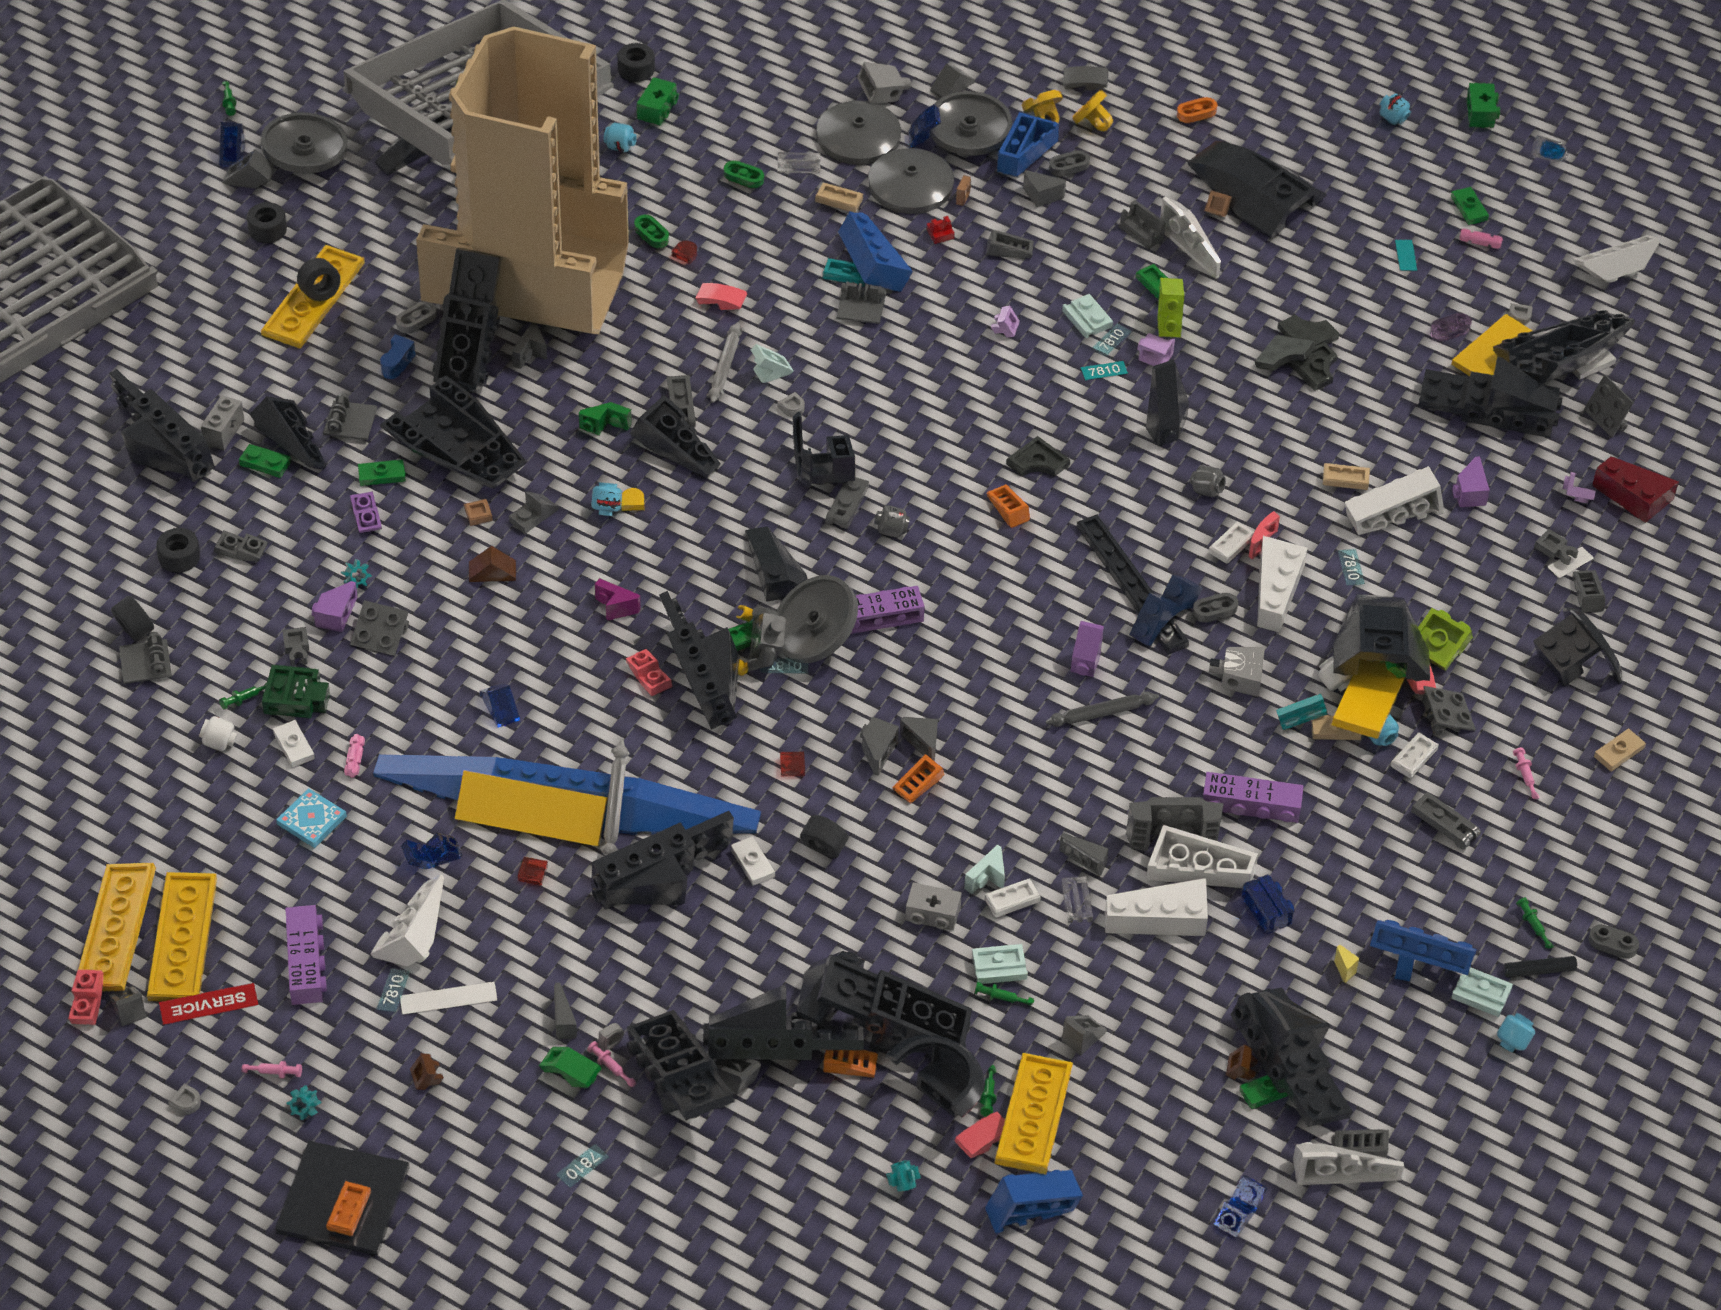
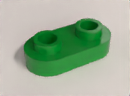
[724,161,764,188]
[634,215,669,248]

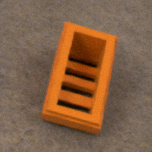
[987,484,1030,528]
[892,754,945,804]
[823,1050,878,1078]

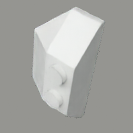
[1573,235,1660,283]

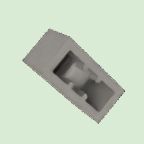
[201,395,244,451]
[905,883,962,931]

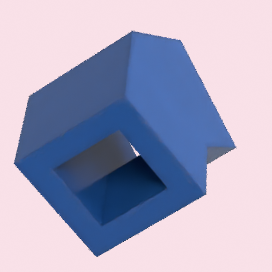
[1395,955,1415,982]

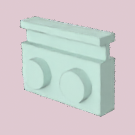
[1062,294,1113,338]
[972,944,1028,984]
[1451,967,1513,1017]

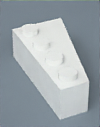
[1147,825,1258,889]

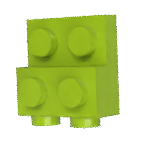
[1418,608,1473,671]

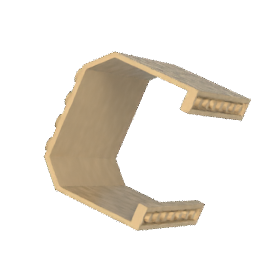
[449,27,600,269]
[416,156,629,334]

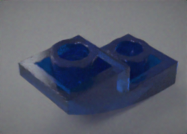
[908,104,941,148]

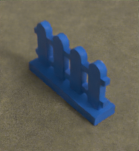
[1370,920,1477,975]

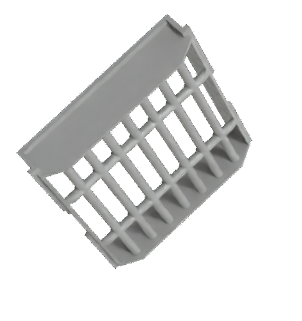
[343,0,614,165]
[0,176,158,383]

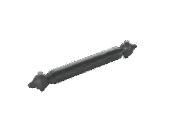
[1046,691,1159,727]

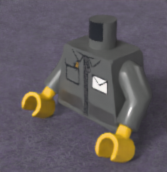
[736,605,786,676]

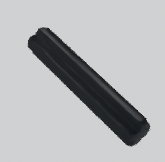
[1503,956,1578,977]

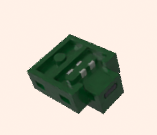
[262,665,330,718]

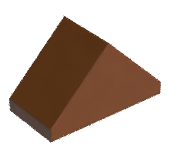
[469,546,516,582]

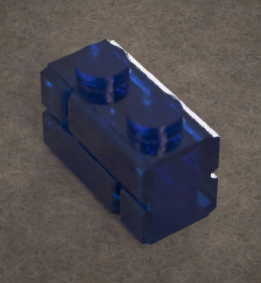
[1241,874,1295,934]

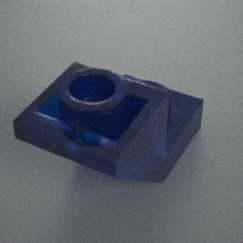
[401,832,462,870]
[1213,1175,1268,1238]

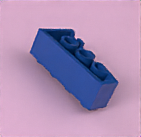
[838,211,913,292]

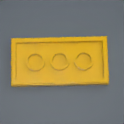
[1451,314,1533,376]

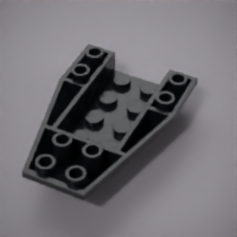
[1188,141,1327,239]
[1493,310,1635,384]
[380,375,526,489]
[1333,594,1430,681]

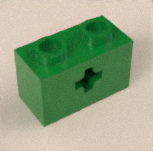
[637,77,679,126]
[1466,83,1500,128]

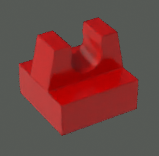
[927,216,955,244]

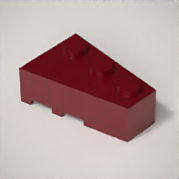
[1592,456,1679,523]

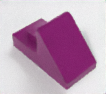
[595,578,641,620]

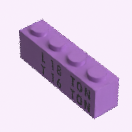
[851,585,925,634]
[1203,772,1303,823]
[285,905,327,1005]

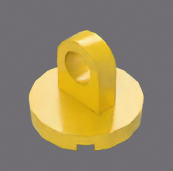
[1021,90,1063,123]
[1072,90,1113,131]

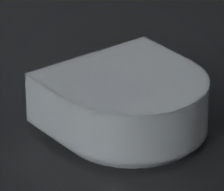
[1509,303,1532,325]
[778,392,805,417]
[598,1023,624,1052]
[169,1083,201,1114]

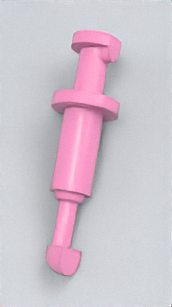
[1513,747,1539,799]
[587,1041,636,1087]
[241,1061,302,1079]

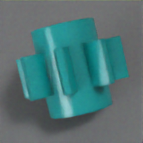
[341,559,372,588]
[286,1085,321,1120]
[886,1160,921,1192]

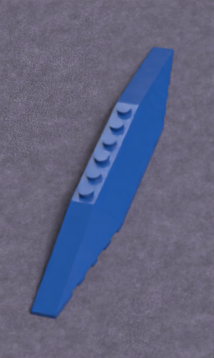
[373,754,761,835]

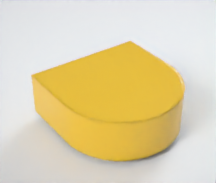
[621,488,645,511]

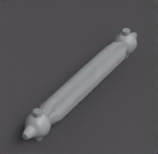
[706,322,744,403]
[600,740,629,856]

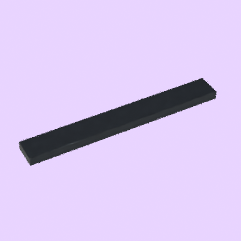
[1077,514,1189,655]

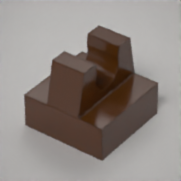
[1226,1044,1258,1080]
[410,1053,444,1090]

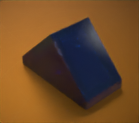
[219,122,246,166]
[479,683,520,728]

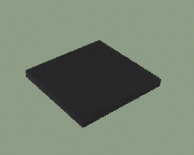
[275,1141,410,1256]

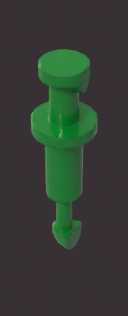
[222,81,237,116]
[219,683,267,710]
[1516,897,1554,949]
[974,982,1034,1006]
[979,1065,997,1117]

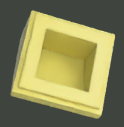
[1334,944,1359,983]

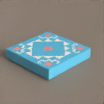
[276,788,347,848]

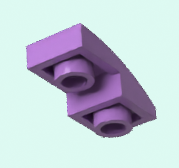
[350,491,382,533]

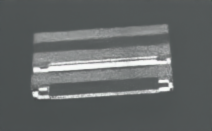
[777,152,820,173]
[1061,876,1093,923]

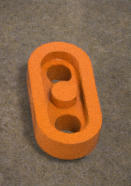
[1177,97,1217,123]

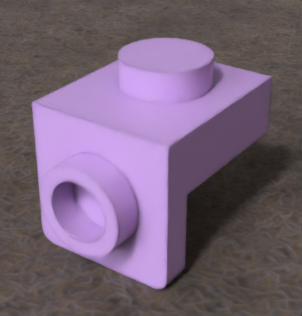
[1563,472,1596,503]

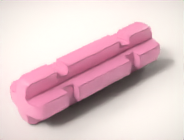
[1459,228,1502,249]
[344,734,365,778]

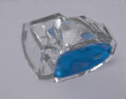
[1531,135,1568,162]

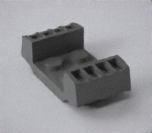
[1126,797,1223,850]

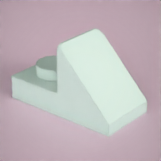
[751,344,793,383]
[964,845,1005,894]

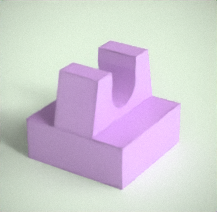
[991,305,1020,338]

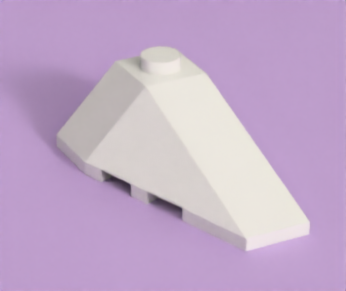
[1160,197,1221,279]
[371,874,444,966]
[1293,1142,1404,1185]

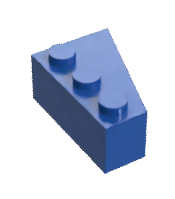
[985,1170,1083,1234]

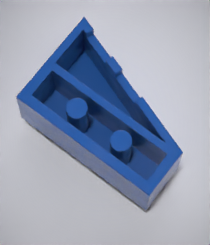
[997,112,1059,177]

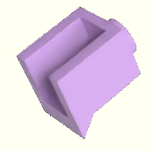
[1137,333,1175,366]

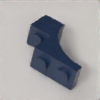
[1129,575,1203,646]

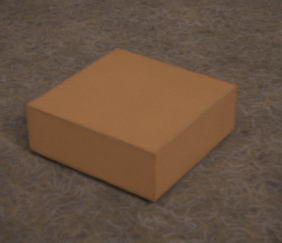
[956,175,971,206]
[1204,191,1232,218]
[464,499,493,526]

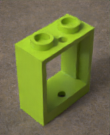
[1157,278,1184,338]

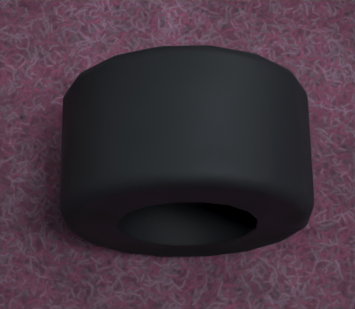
[617,43,655,82]
[247,202,287,243]
[297,258,341,302]
[156,528,200,573]
[111,595,154,642]
[800,815,849,859]

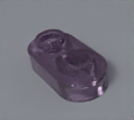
[1430,313,1472,341]

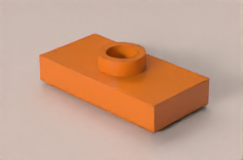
[326,1181,371,1236]

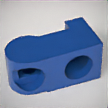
[380,334,416,379]

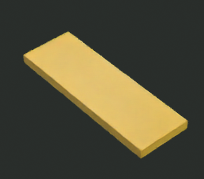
[261,245,365,349]
[1331,659,1405,739]
[455,770,608,846]
[78,863,156,991]
[147,872,217,1001]
[995,1053,1073,1174]

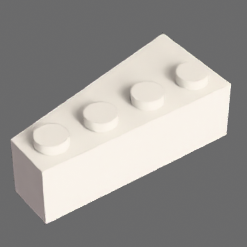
[1345,466,1444,535]
[1257,536,1308,633]
[1105,878,1208,936]

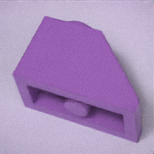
[1453,457,1490,507]
[312,581,358,632]
[1071,621,1104,677]

